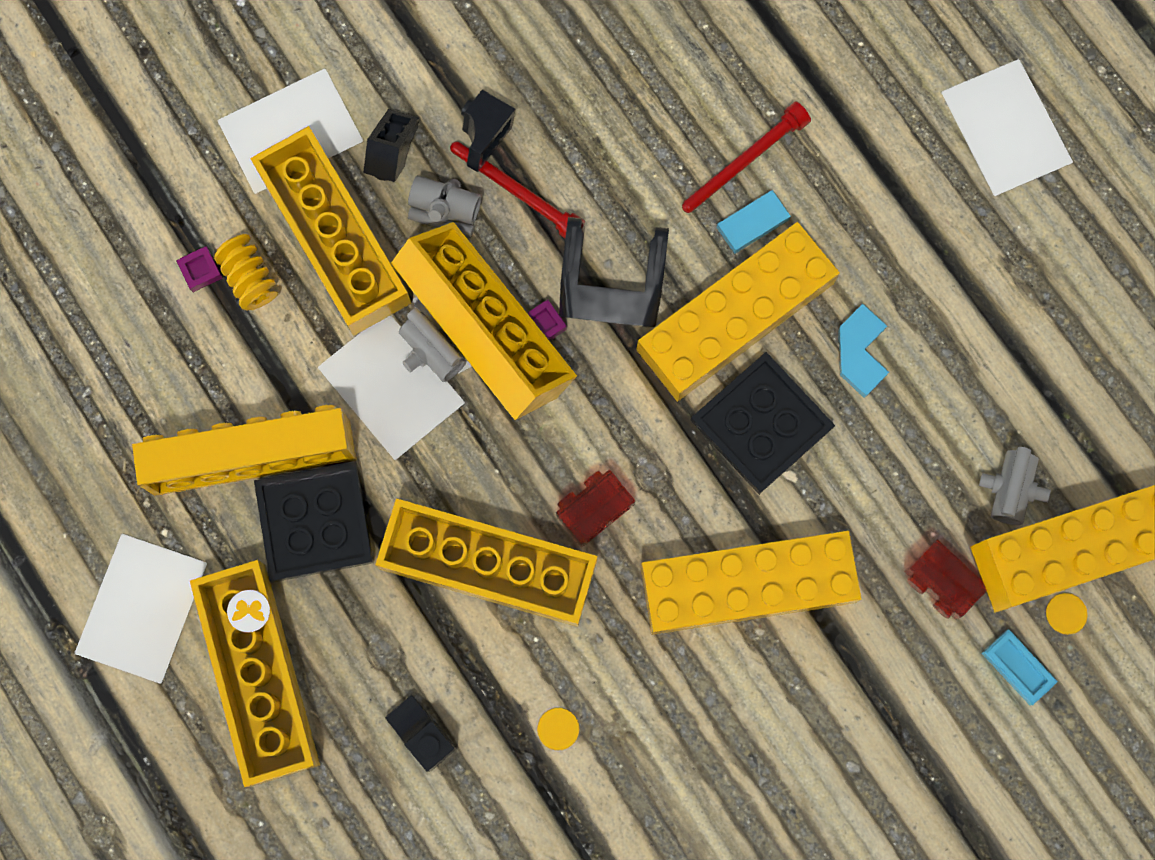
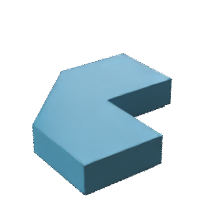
[838,304,889,398]

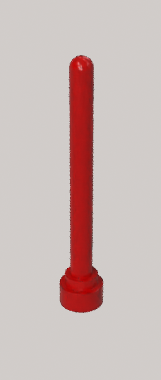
[682,101,811,213]
[450,141,585,239]

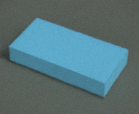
[716,190,791,254]
[982,629,1058,706]

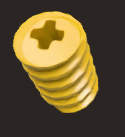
[214,234,279,310]

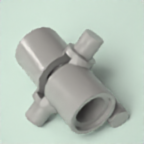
[408,175,482,238]
[399,308,467,382]
[979,447,1051,525]

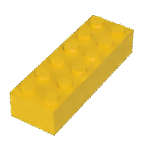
[250,126,411,336]
[636,221,840,402]
[391,222,577,420]
[132,405,356,496]
[970,485,1155,613]
[375,498,598,627]
[640,531,862,635]
[190,560,320,787]

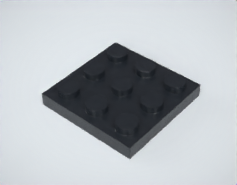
[690,352,835,495]
[254,461,374,583]

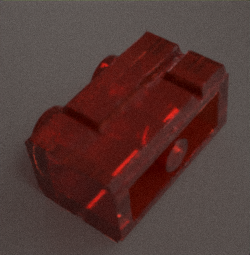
[556,470,635,548]
[904,539,987,620]

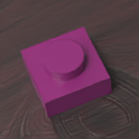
[176,246,223,293]
[527,300,567,341]

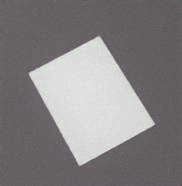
[941,59,1073,196]
[218,69,363,194]
[318,315,465,460]
[75,534,207,684]

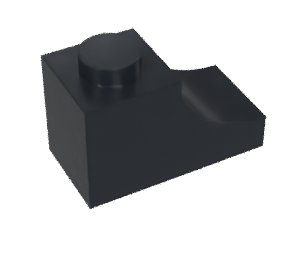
[461,90,516,172]
[363,109,419,182]
[385,695,457,772]

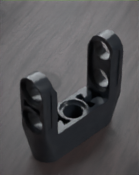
[559,217,669,327]

